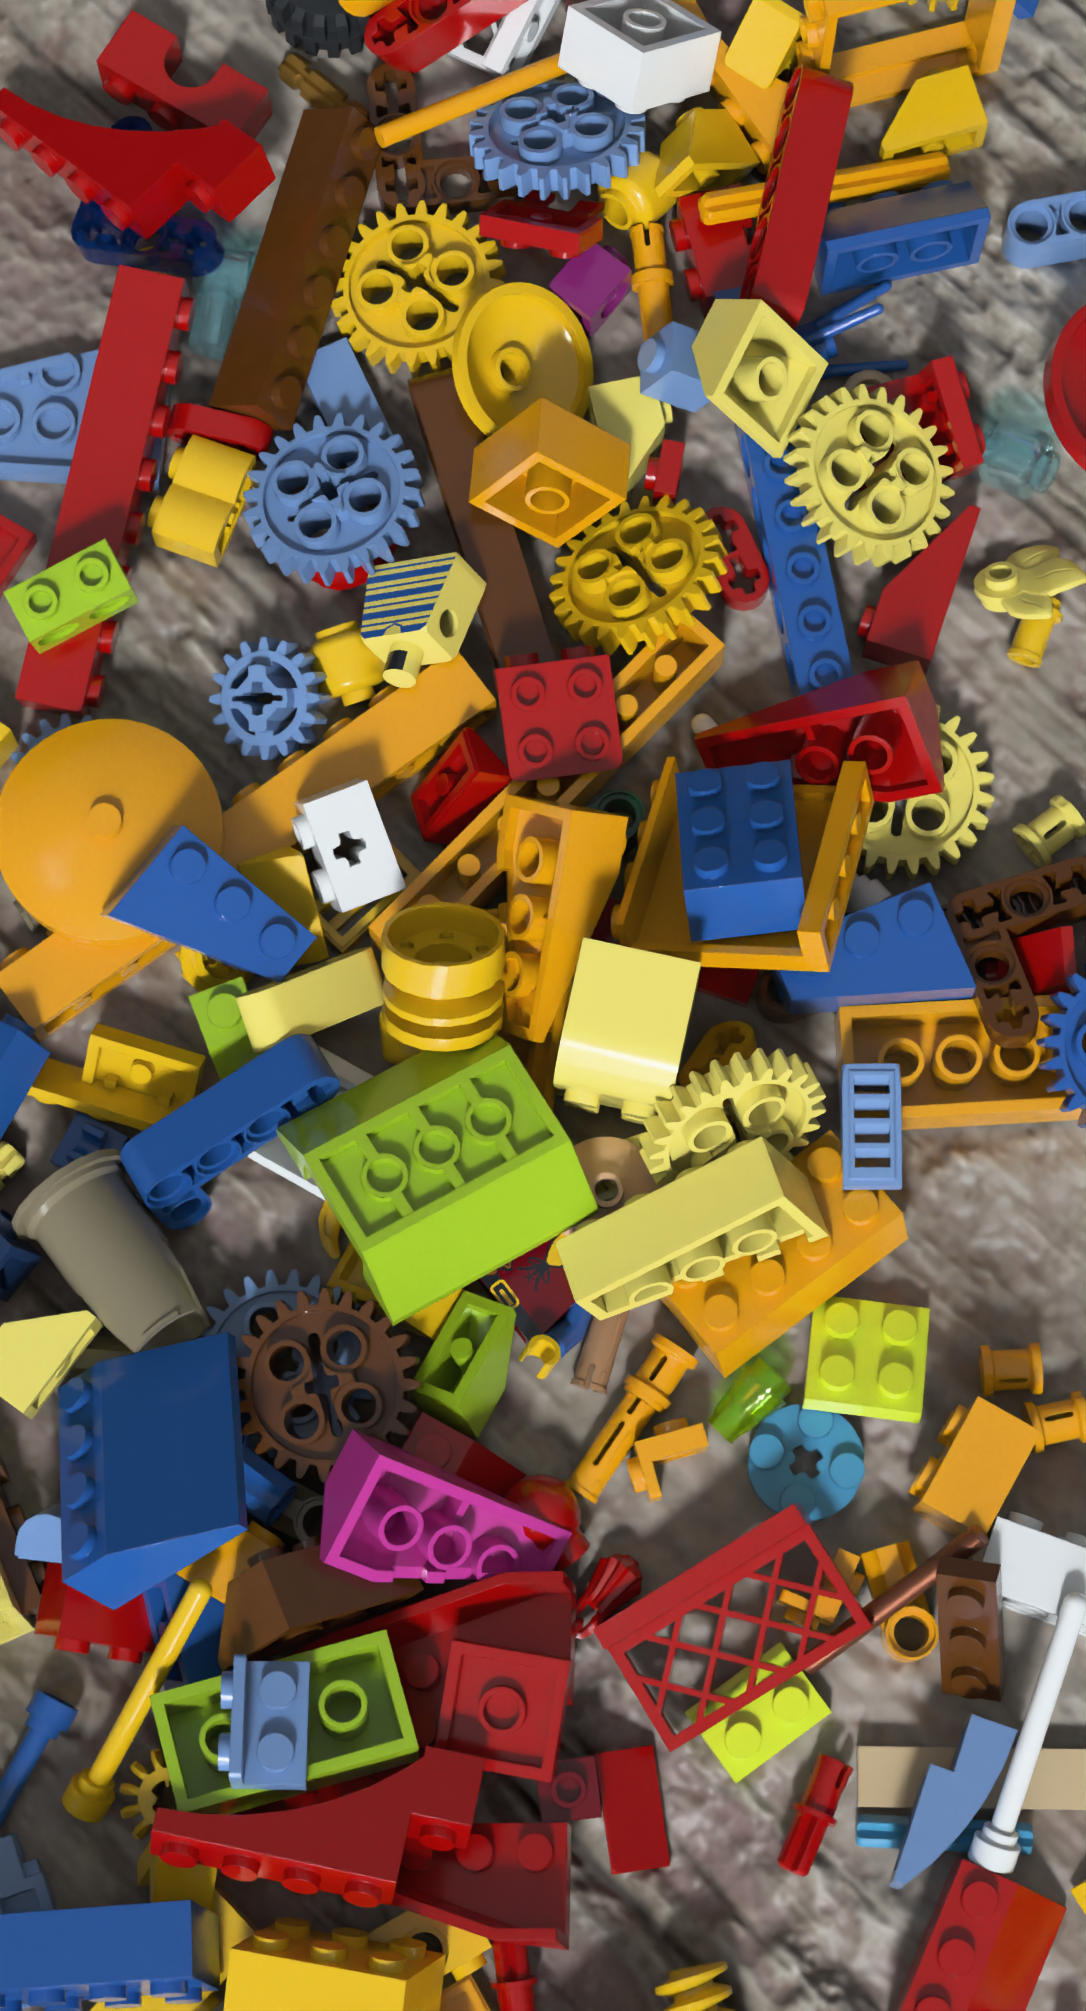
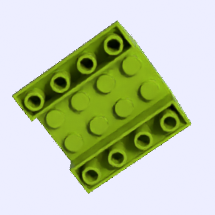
[276,1034,599,1326]

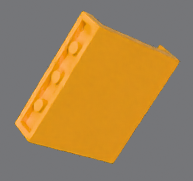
[611,757,874,972]

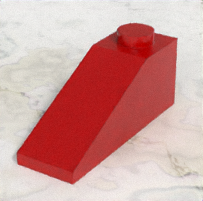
[856,505,981,677]

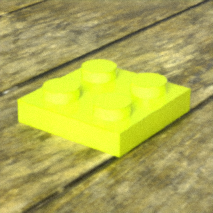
[802,1296,930,1423]

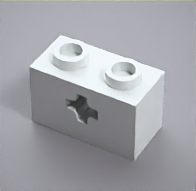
[291,778,406,913]

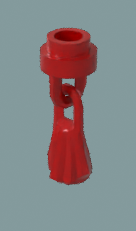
[575,1553,643,1665]

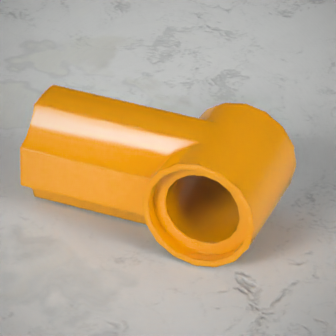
[859,1540,939,1662]

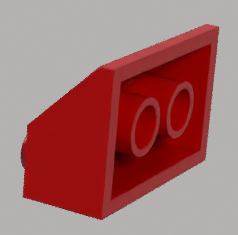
[892,1858,1067,2011]

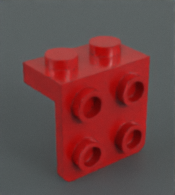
[859,355,986,492]
[493,645,623,782]

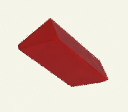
[410,727,512,845]
[594,1745,670,1875]

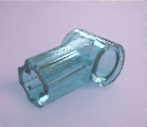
[188,246,256,360]

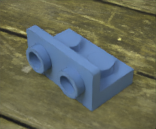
[218,1654,311,1790]

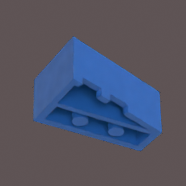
[99,825,317,982]

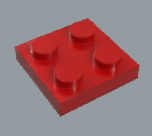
[435,1638,574,1783]

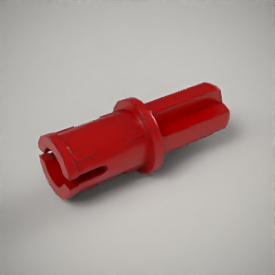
[777,1754,854,1877]
[490,1940,538,2011]

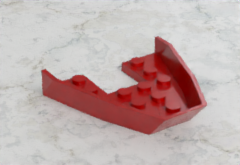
[230,1571,576,1950]

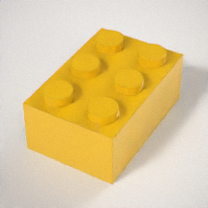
[223,1917,446,2011]

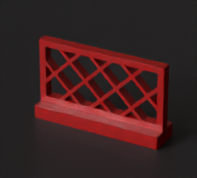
[592,1502,874,1752]

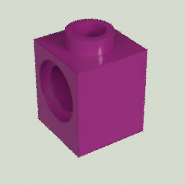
[547,243,632,339]

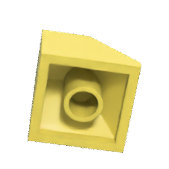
[691,299,829,458]

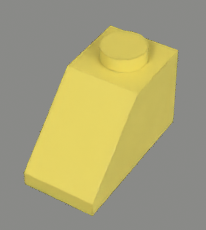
[587,376,673,508]
[0,1310,103,1420]

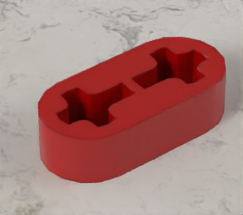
[166,403,274,461]
[705,506,770,611]

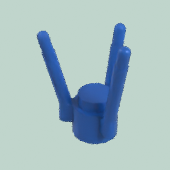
[793,280,909,381]

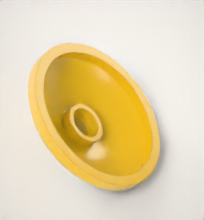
[452,282,594,437]

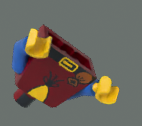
[477,1233,592,1380]

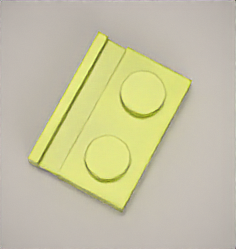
[684,1641,832,1784]

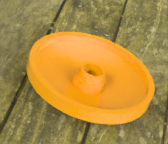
[0,719,225,946]

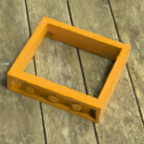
[792,0,1016,108]

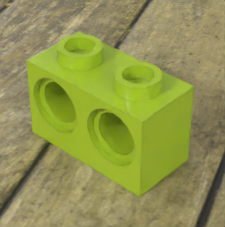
[3,539,140,654]

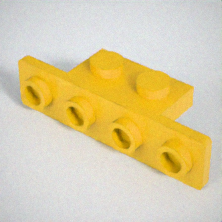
[27,1023,206,1131]

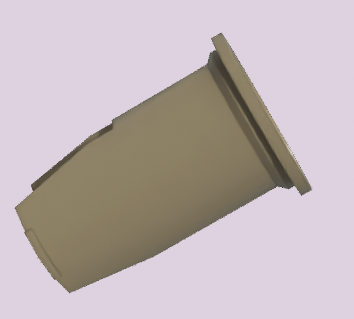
[11,1148,211,1354]

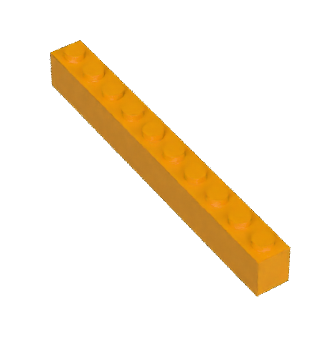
[0,652,497,1042]

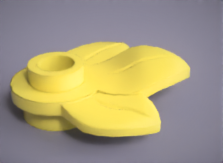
[973,545,1086,620]

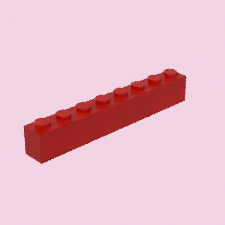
[15,264,196,720]

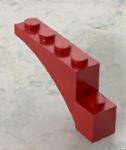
[0,87,276,240]
[150,1746,486,1907]

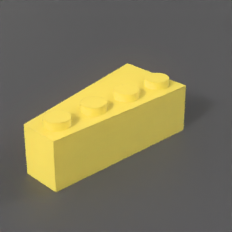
[555,1136,829,1321]

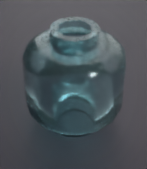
[978,418,1061,500]

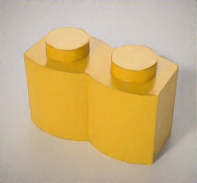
[147,434,258,568]

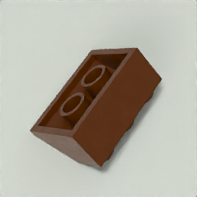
[217,1534,424,1671]

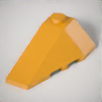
[497,794,628,1043]

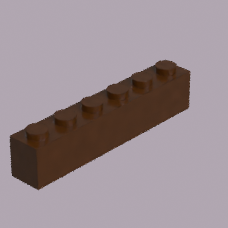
[208,106,381,430]

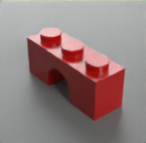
[96,10,273,140]

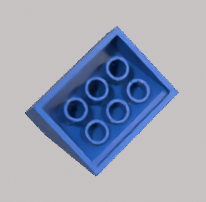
[58,1332,248,1610]

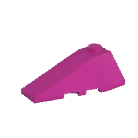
[319,1429,572,1583]

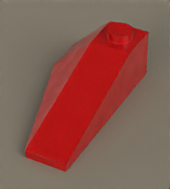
[694,660,945,802]

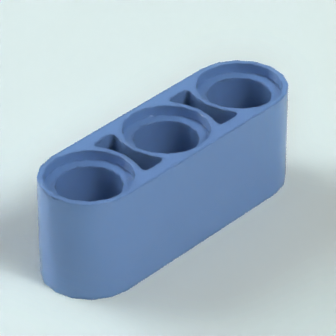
[1001,190,1086,269]

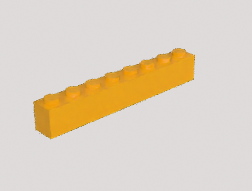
[368,614,725,951]

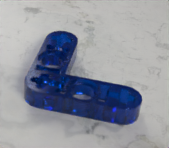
[71,116,225,277]

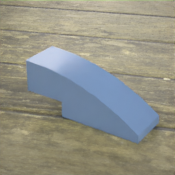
[888,1714,1018,1890]

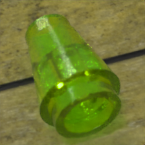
[707,1356,793,1444]

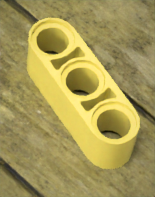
[235,946,384,1053]

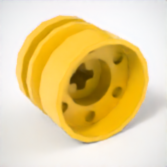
[381,902,505,1052]

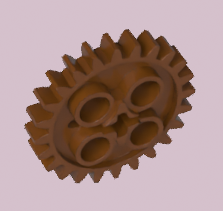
[237,1288,424,1482]

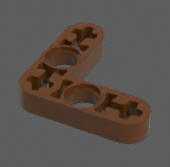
[367,64,526,218]
[946,856,1086,1049]

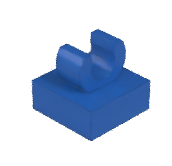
[50,1111,130,1169]

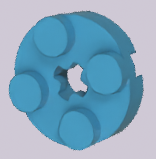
[747,1404,865,1522]

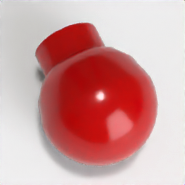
[503,1474,590,1571]

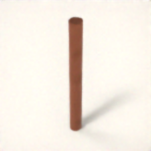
[804,1524,989,1675]

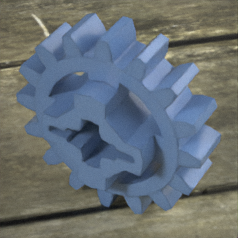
[209,637,331,760]

